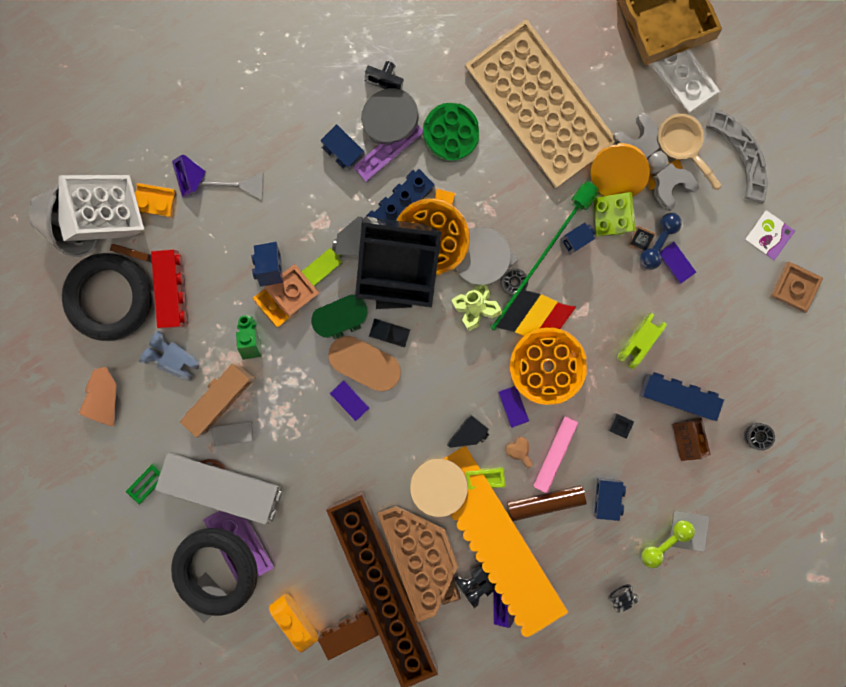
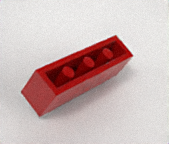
[151,249,187,329]

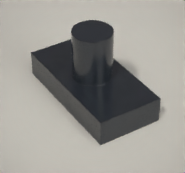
[364,61,404,90]

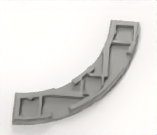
[706,108,768,204]

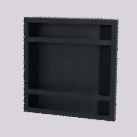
[355,217,442,307]

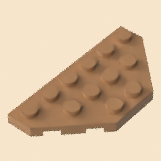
[377,506,459,622]

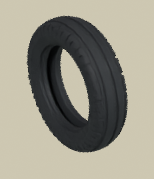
[62,253,152,341]
[171,528,258,616]

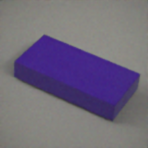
[660,242,696,284]
[330,380,370,421]
[498,386,529,428]

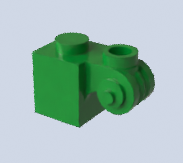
[236,315,262,360]

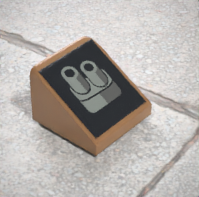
[628,226,655,251]

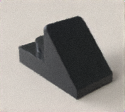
[369,318,411,348]

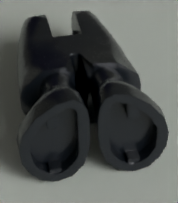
[454,564,497,609]

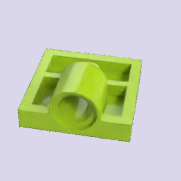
[593,192,636,237]

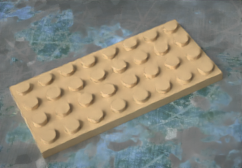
[465,19,615,188]

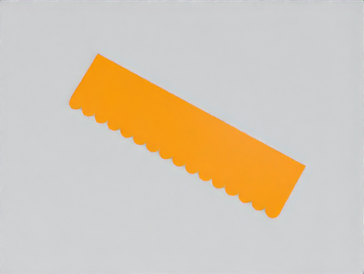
[444,446,569,637]

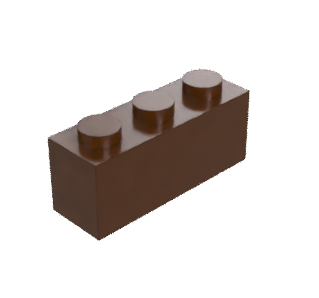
[318,609,379,661]

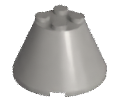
[30,185,99,257]

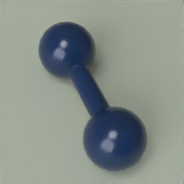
[640,213,682,270]

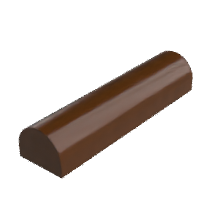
[507,485,587,522]

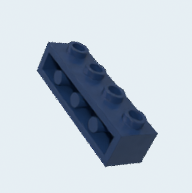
[365,169,435,220]
[639,372,724,421]

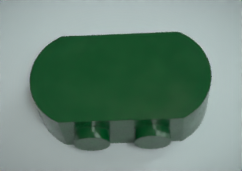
[311,294,369,340]

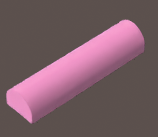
[533,416,578,493]

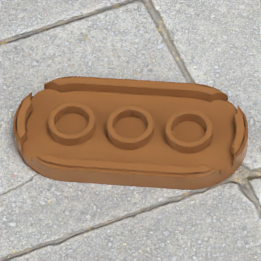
[328,336,401,391]

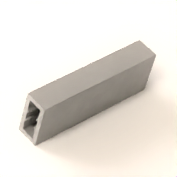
[155,453,282,525]

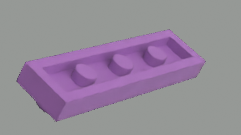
[353,124,423,182]

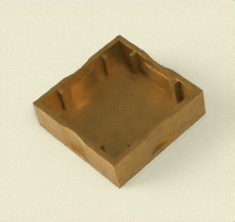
[617,0,722,66]

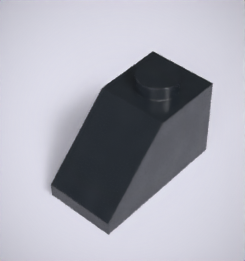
[447,414,489,448]

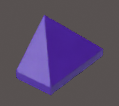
[172,155,206,198]
[493,591,516,628]

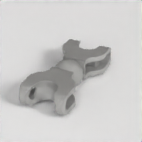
[613,113,699,211]

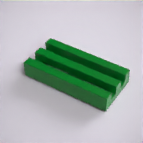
[125,463,161,505]

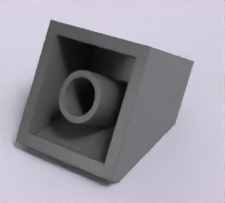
[332,216,363,259]

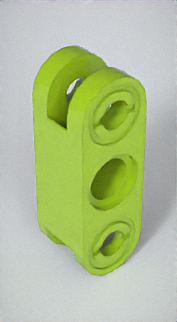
[617,312,667,370]

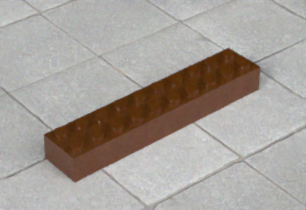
[326,492,438,687]

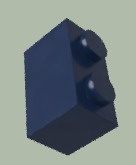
[320,124,365,171]
[560,222,595,255]
[251,241,283,287]
[594,478,626,521]

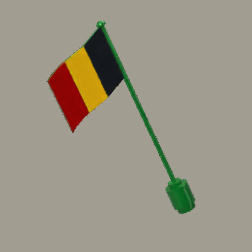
[490,181,599,336]

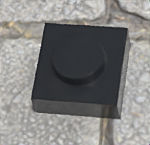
[608,413,634,439]

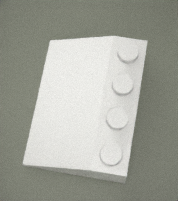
[59,175,144,241]

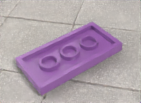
[203,510,274,582]

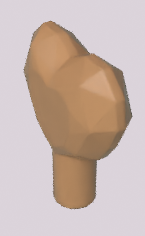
[505,437,533,469]

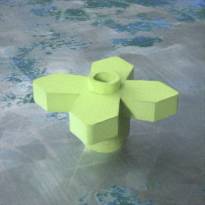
[451,285,502,331]

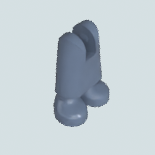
[139,331,200,381]

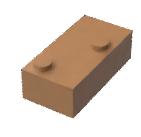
[180,363,256,438]

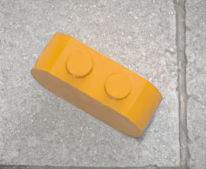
[269,593,319,653]

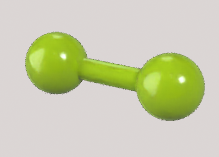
[641,520,695,568]

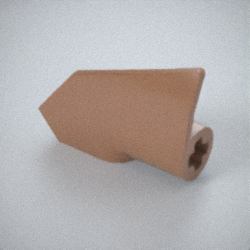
[79,367,117,426]

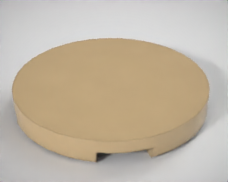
[410,459,468,517]

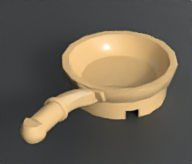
[658,114,721,190]

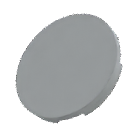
[456,227,511,285]

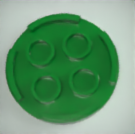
[423,103,479,161]

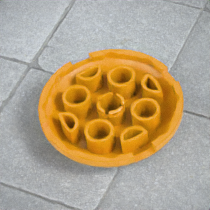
[396,199,470,275]
[510,328,587,405]

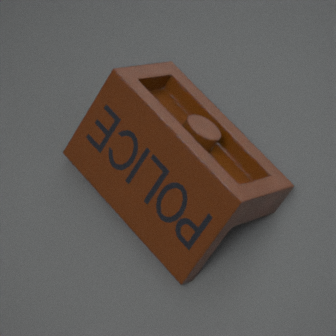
[672,417,711,461]

